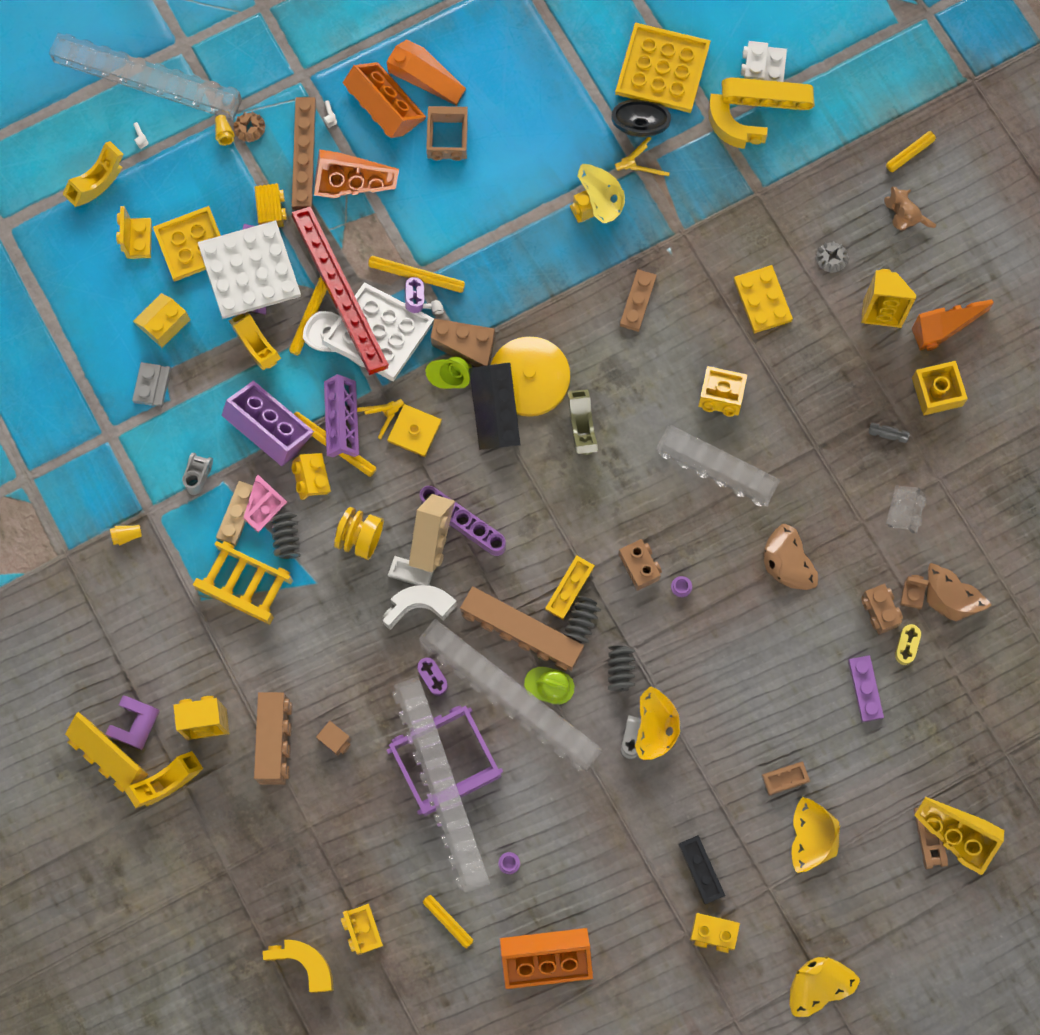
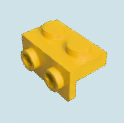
[291,453,331,500]
[341,904,383,955]

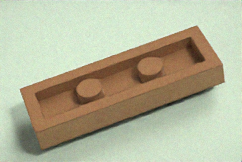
[620,269,657,332]

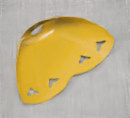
[635,686,680,760]
[791,797,840,873]
[789,957,860,1017]

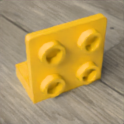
[116,206,152,259]

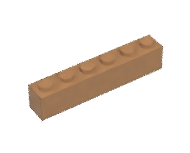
[460,586,584,671]

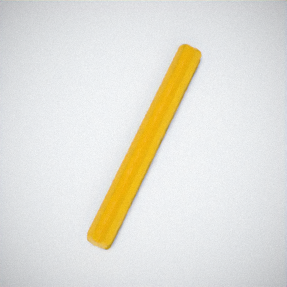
[368,256,465,293]
[289,276,327,356]
[294,412,376,477]

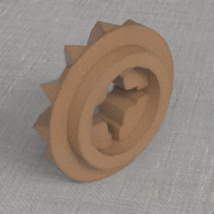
[234,111,265,142]

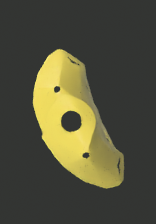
[577,164,625,223]

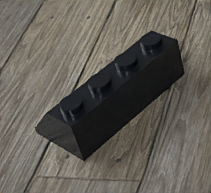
[469,363,520,450]

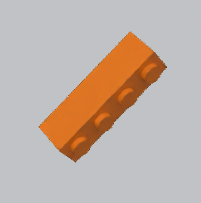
[342,62,426,138]
[500,928,593,989]

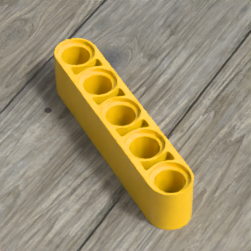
[721,78,815,110]

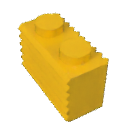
[254,183,287,227]

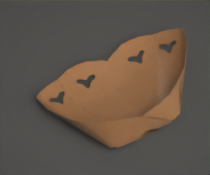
[763,524,818,590]
[927,563,991,622]

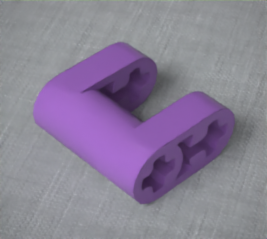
[105,695,160,750]

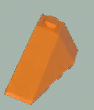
[387,40,466,106]
[314,149,399,198]
[912,299,994,351]

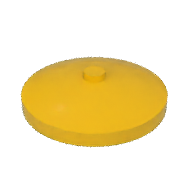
[491,337,570,416]

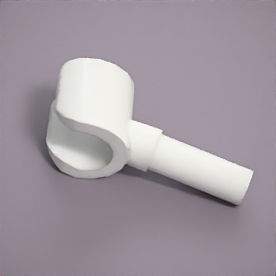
[324,101,337,128]
[133,122,149,149]
[415,300,444,315]

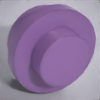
[671,576,692,597]
[498,852,520,874]

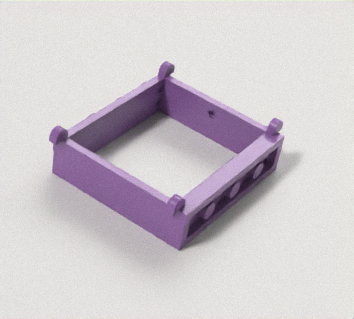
[387,705,503,817]

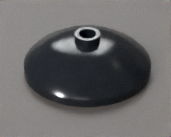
[611,99,671,137]

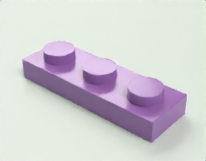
[848,655,884,722]

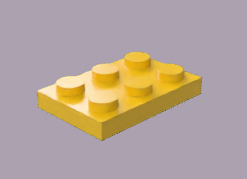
[733,265,793,333]

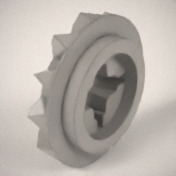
[816,241,849,273]

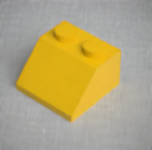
[133,293,190,348]

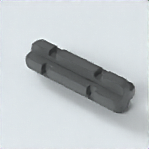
[869,423,910,443]

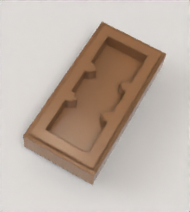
[761,761,810,796]

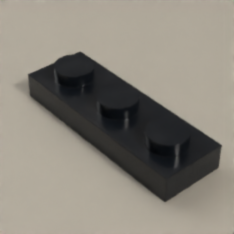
[678,835,725,905]

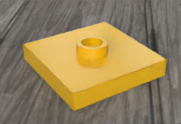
[387,404,442,457]

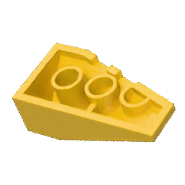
[914,797,1005,875]

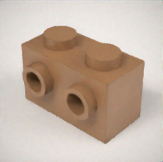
[618,539,662,591]
[861,584,903,635]

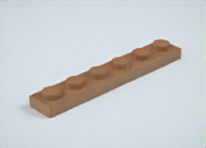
[292,97,316,210]

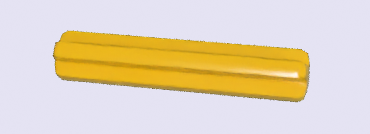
[886,131,936,172]
[423,895,473,948]

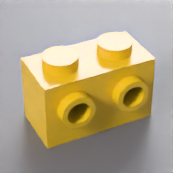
[690,913,740,953]

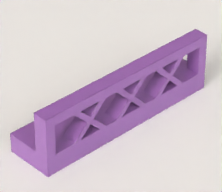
[324,374,359,457]

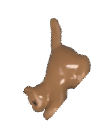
[884,187,936,230]

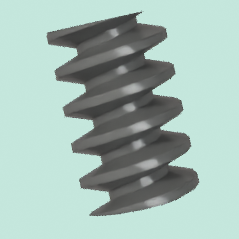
[271,513,300,559]
[564,596,601,643]
[608,646,635,692]

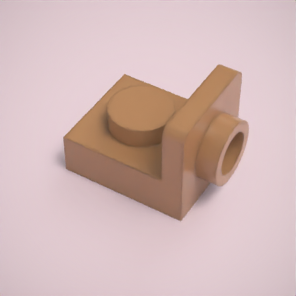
[900,575,929,609]

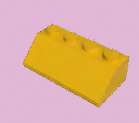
[861,269,916,328]
[65,712,149,793]

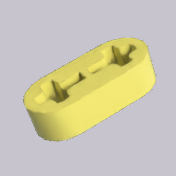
[895,624,921,665]

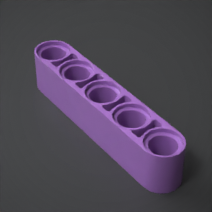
[420,486,506,556]

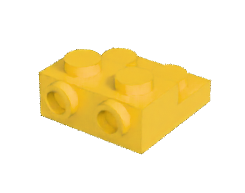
[698,366,747,417]

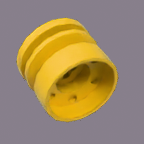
[334,507,384,560]

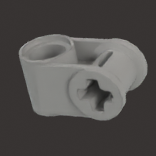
[182,452,213,495]
[621,715,645,759]

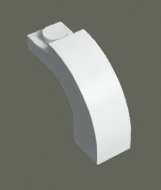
[383,585,457,630]

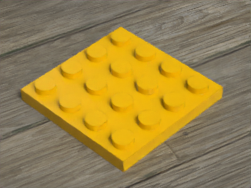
[615,22,711,113]

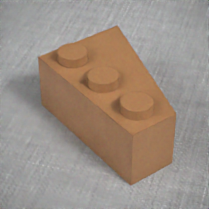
[431,318,495,367]

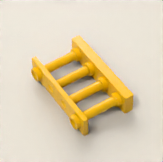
[193,541,293,625]

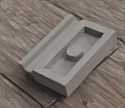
[132,362,171,407]

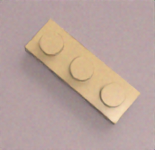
[216,481,253,546]

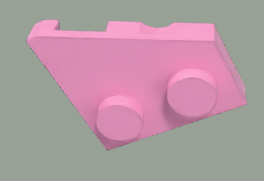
[243,475,287,533]

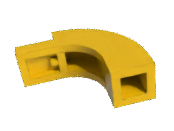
[708,94,768,149]
[63,141,124,207]
[229,312,281,370]
[125,751,204,808]
[263,940,334,993]

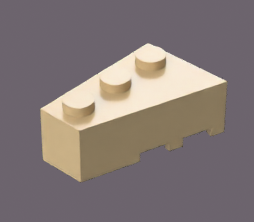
[409,494,455,572]

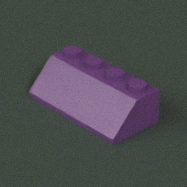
[221,381,314,466]

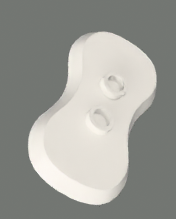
[303,311,365,368]

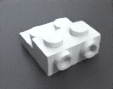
[741,41,787,82]

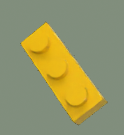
[545,555,595,620]

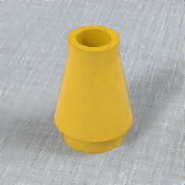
[215,115,235,146]
[110,525,142,546]

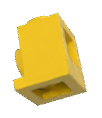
[570,190,597,223]

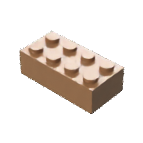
[254,692,292,785]

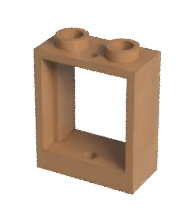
[427,106,468,161]

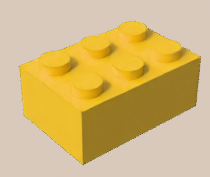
[173,696,230,740]

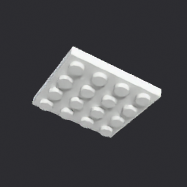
[198,220,301,319]
[323,282,434,382]

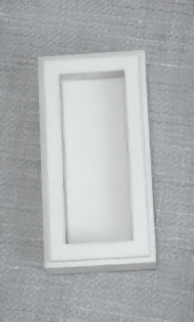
[388,556,434,586]

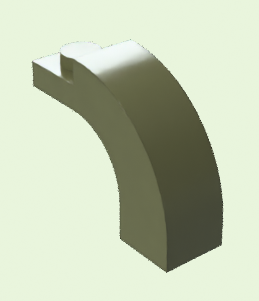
[568,389,598,455]

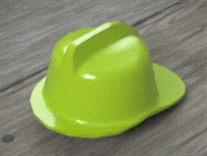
[425,356,472,389]
[524,667,575,705]

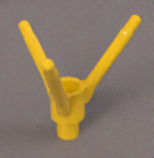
[615,137,670,176]
[357,399,404,439]

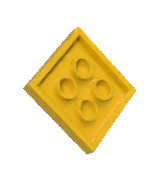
[153,206,221,282]

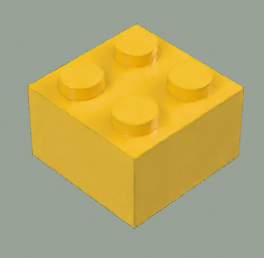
[912,361,968,416]

